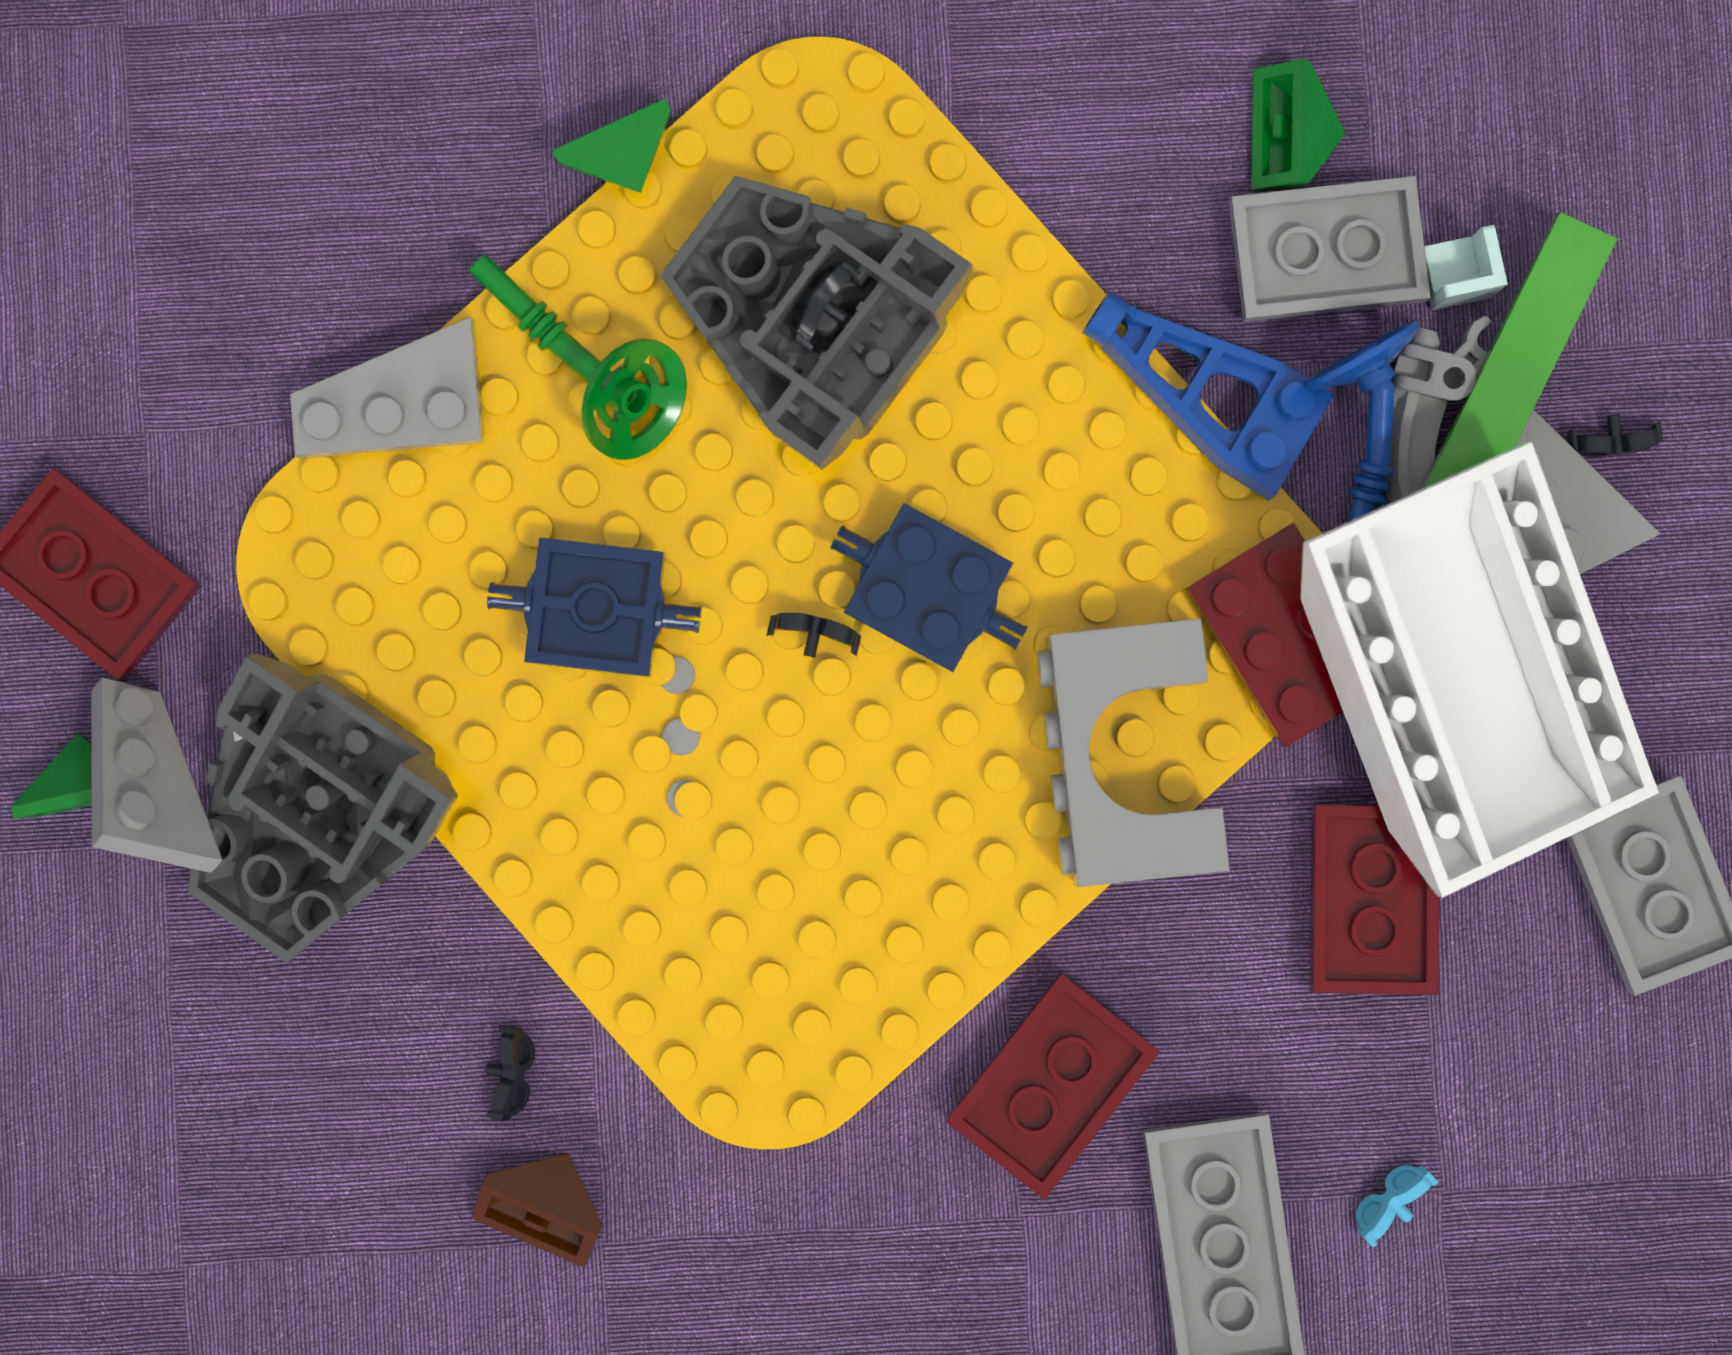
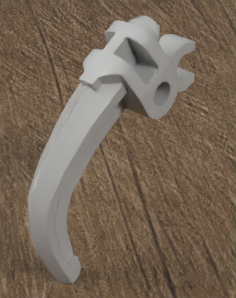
[1386,316,1492,503]

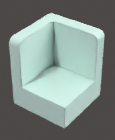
[1424,225,1508,311]

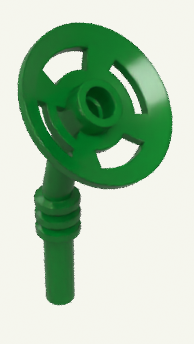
[469,254,687,460]

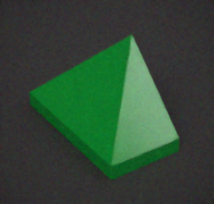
[1251,59,1346,192]
[552,98,671,193]
[11,733,92,819]

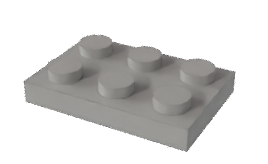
[1229,176,1431,322]
[1566,776,1732,996]

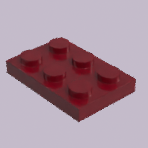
[0,468,202,682]
[1185,522,1343,747]
[1309,805,1439,995]
[945,972,1160,1200]

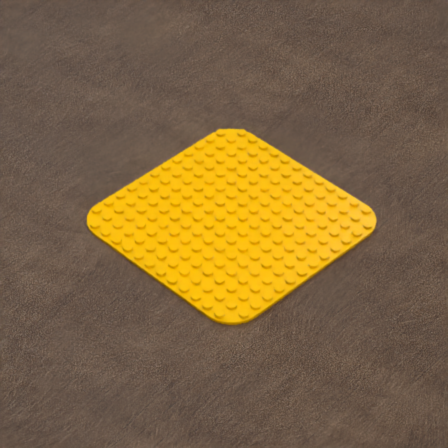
[236,37,1323,1149]

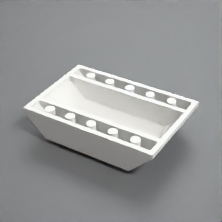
[1301,442,1659,898]

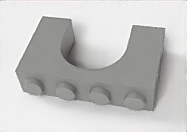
[1037,619,1230,887]

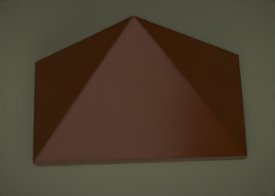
[471,1153,602,1268]

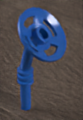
[1305,320,1420,523]

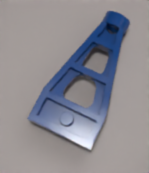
[1082,291,1334,501]

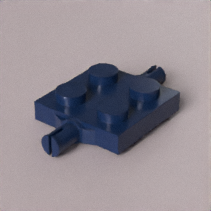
[830,503,1028,672]
[487,538,702,677]

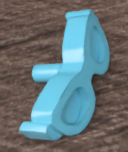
[1356,1165,1439,1248]

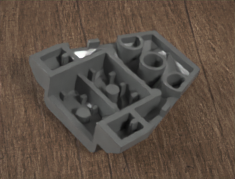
[660,176,973,470]
[187,653,458,963]

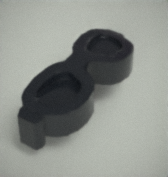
[790,261,861,352]
[1567,414,1663,457]
[766,613,861,658]
[485,1025,535,1121]

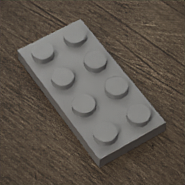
[1142,1112,1305,1355]

